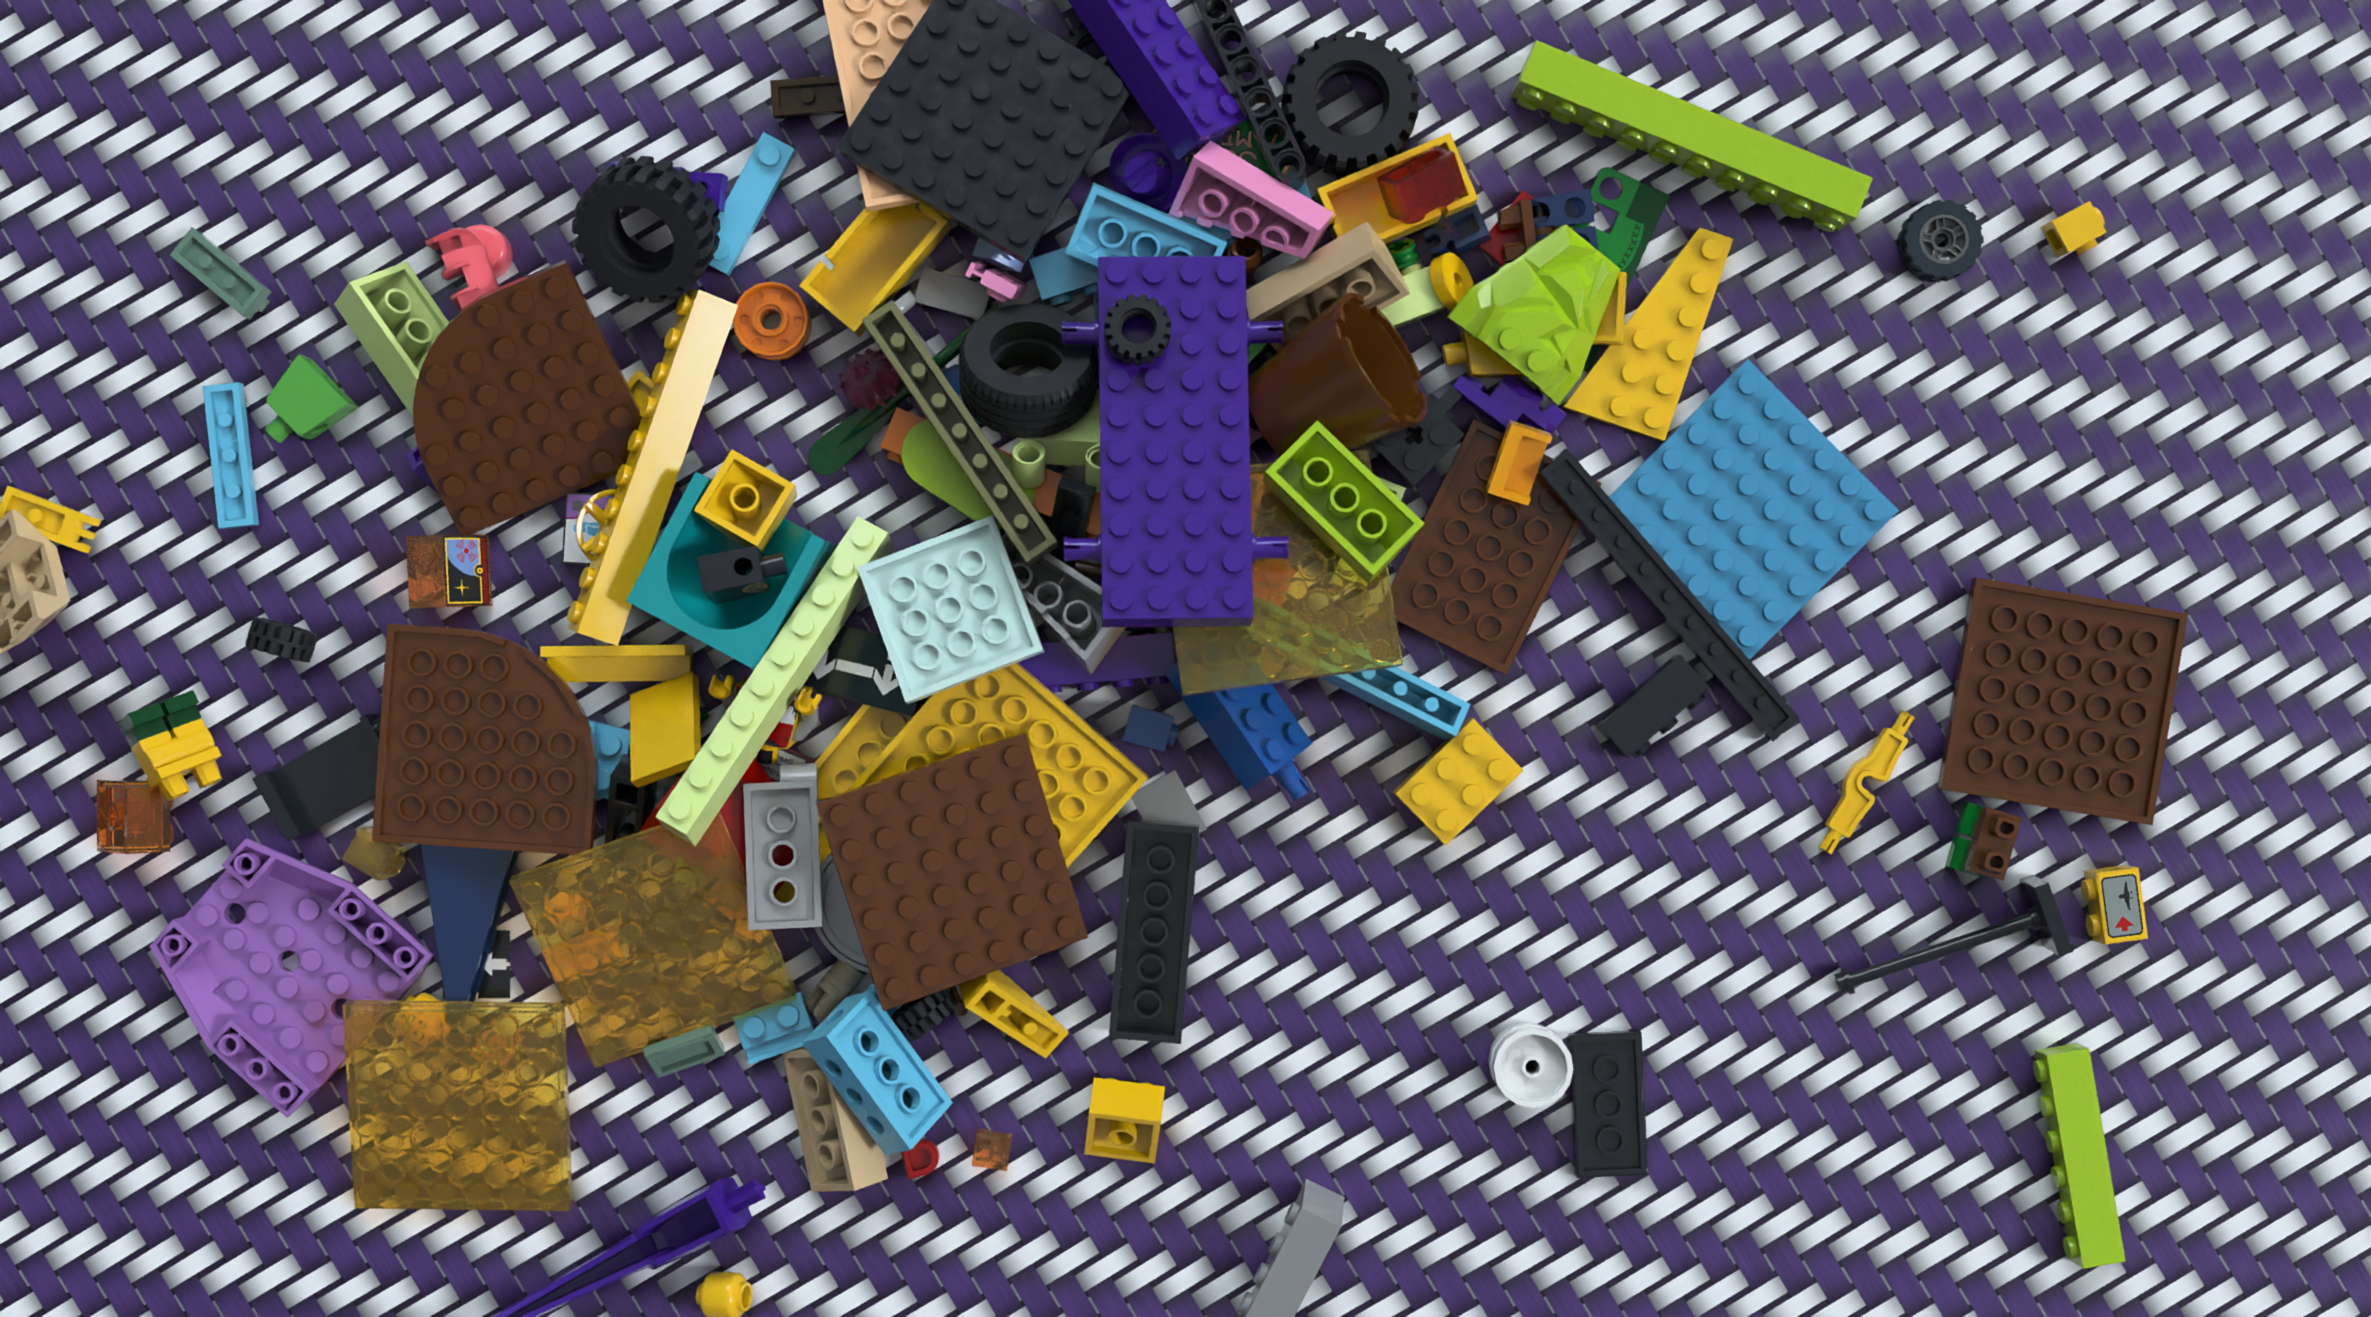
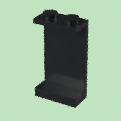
[252,714,381,841]

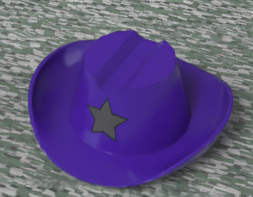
[1109,133,1187,212]

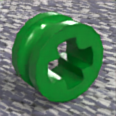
[1387,239,1420,269]

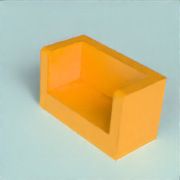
[1486,420,1553,506]

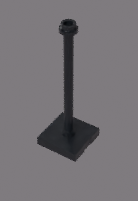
[1834,875,2073,995]

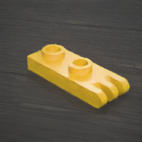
[0,486,101,553]

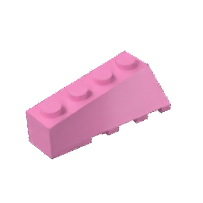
[1168,140,1334,259]

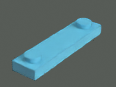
[709,132,797,276]
[203,382,259,529]

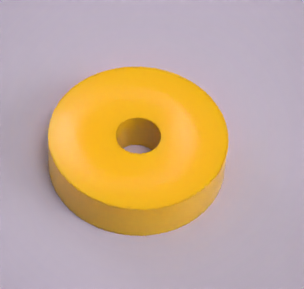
[1430,252,1474,311]

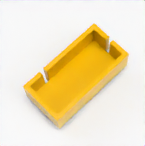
[1315,133,1478,244]
[799,203,951,338]

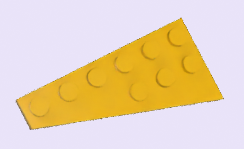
[1562,228,1733,442]

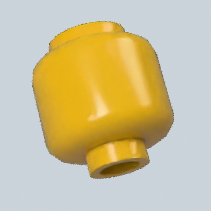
[696,1272,753,1317]

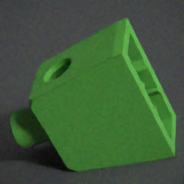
[265,354,359,443]

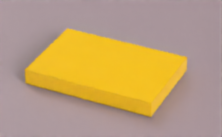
[630,671,701,788]

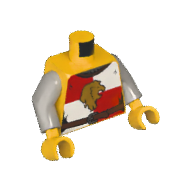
[708,675,822,764]

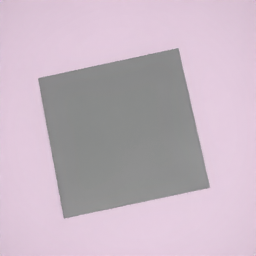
[1131,770,1207,833]

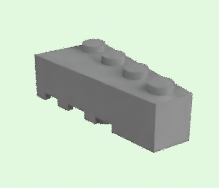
[1003,535,1126,675]
[1238,1179,1345,1317]

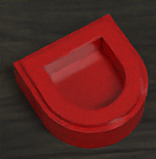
[901,1138,940,1180]

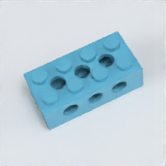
[802,990,953,1155]

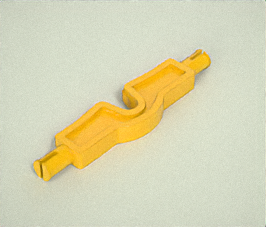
[1818,710,1915,855]

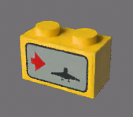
[2081,865,2148,944]

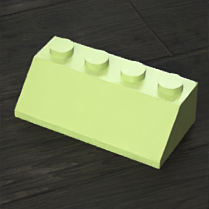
[334,261,449,417]

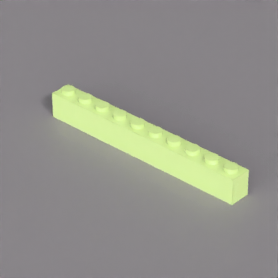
[655,516,894,847]

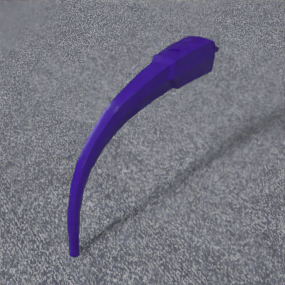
[491,1177,766,1317]

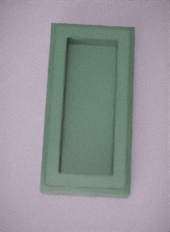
[643,1024,725,1078]

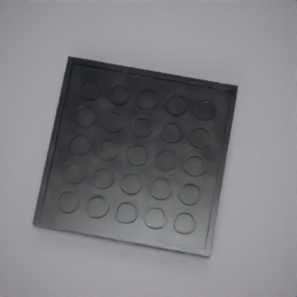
[836,0,1132,264]

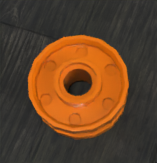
[733,281,812,361]

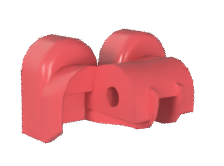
[425,224,513,311]

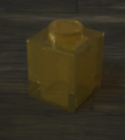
[342,826,407,881]

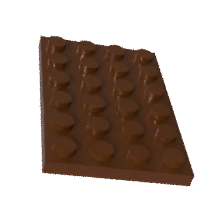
[1377,419,1602,675]

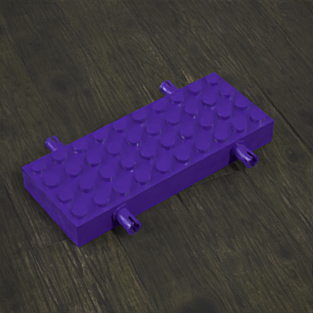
[1062,256,1289,627]

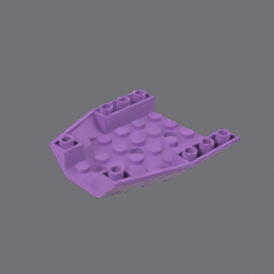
[150,838,433,1118]

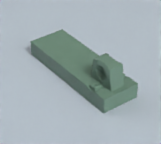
[170,227,272,320]

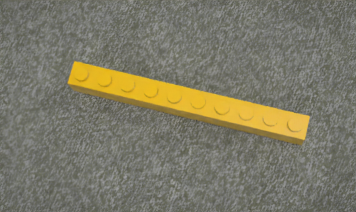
[567,289,738,646]

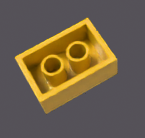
[1393,718,1524,845]

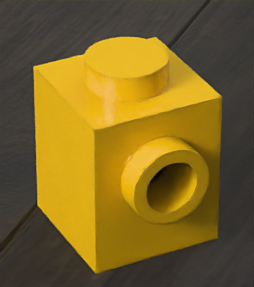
[2040,201,2107,258]

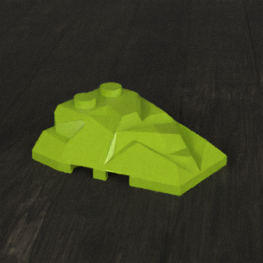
[1447,224,1620,405]

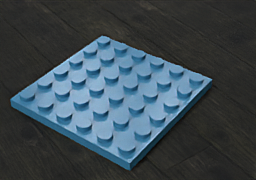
[1609,359,1899,660]

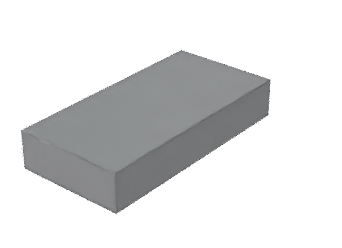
[915,267,990,320]

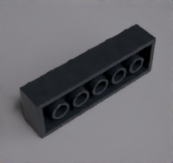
[1109,819,1199,1044]

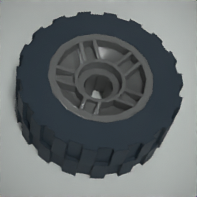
[1897,200,1984,283]

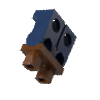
[1497,189,1598,264]

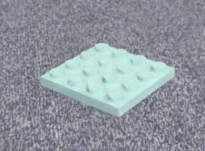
[857,515,1044,704]

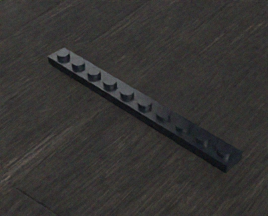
[1538,449,1800,741]

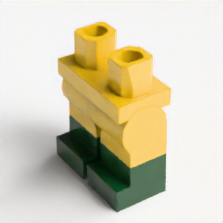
[118,690,222,801]

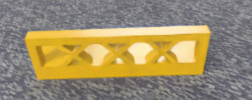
[540,644,693,682]

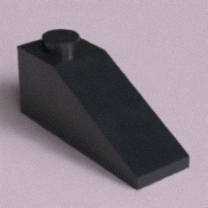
[603,754,657,873]

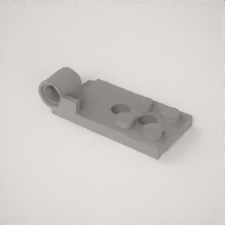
[743,763,823,930]

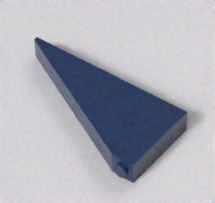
[421,844,520,1033]

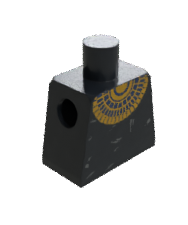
[697,546,788,604]

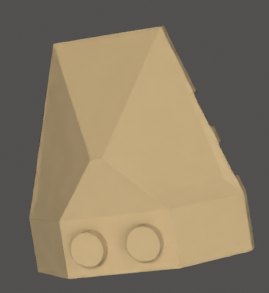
[0,509,71,654]

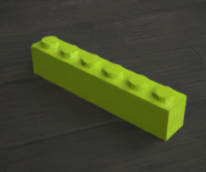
[2033,1043,2126,1269]

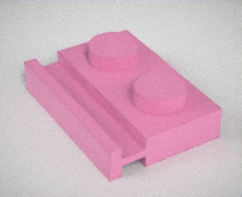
[965,261,1028,302]

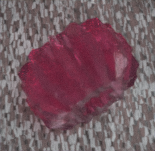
[839,348,902,411]

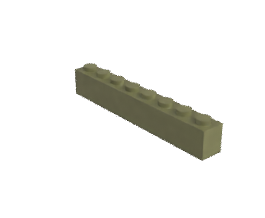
[862,300,1058,567]

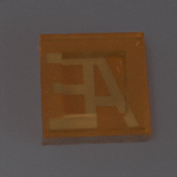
[972,1128,1013,1171]

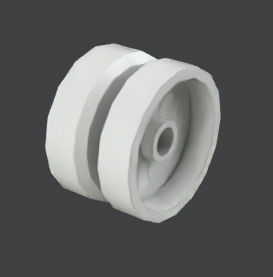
[1488,1022,1573,1108]

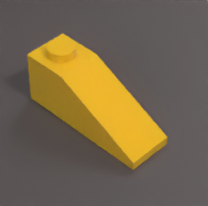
[958,970,1069,1059]

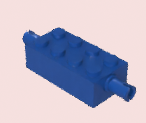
[1164,627,1313,802]

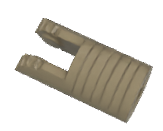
[804,959,866,1023]

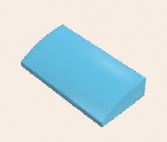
[1065,183,1227,267]

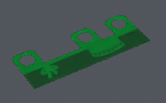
[1573,167,1670,373]

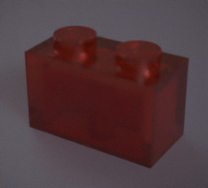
[1376,145,1466,225]

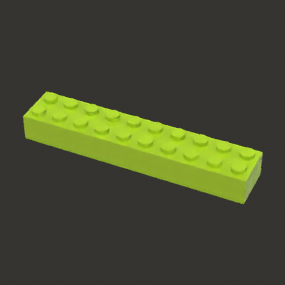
[1511,40,1873,232]

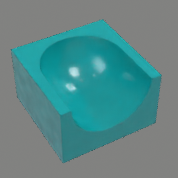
[626,472,836,669]

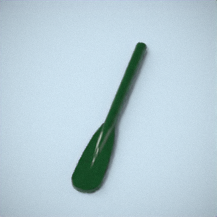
[808,303,1001,475]

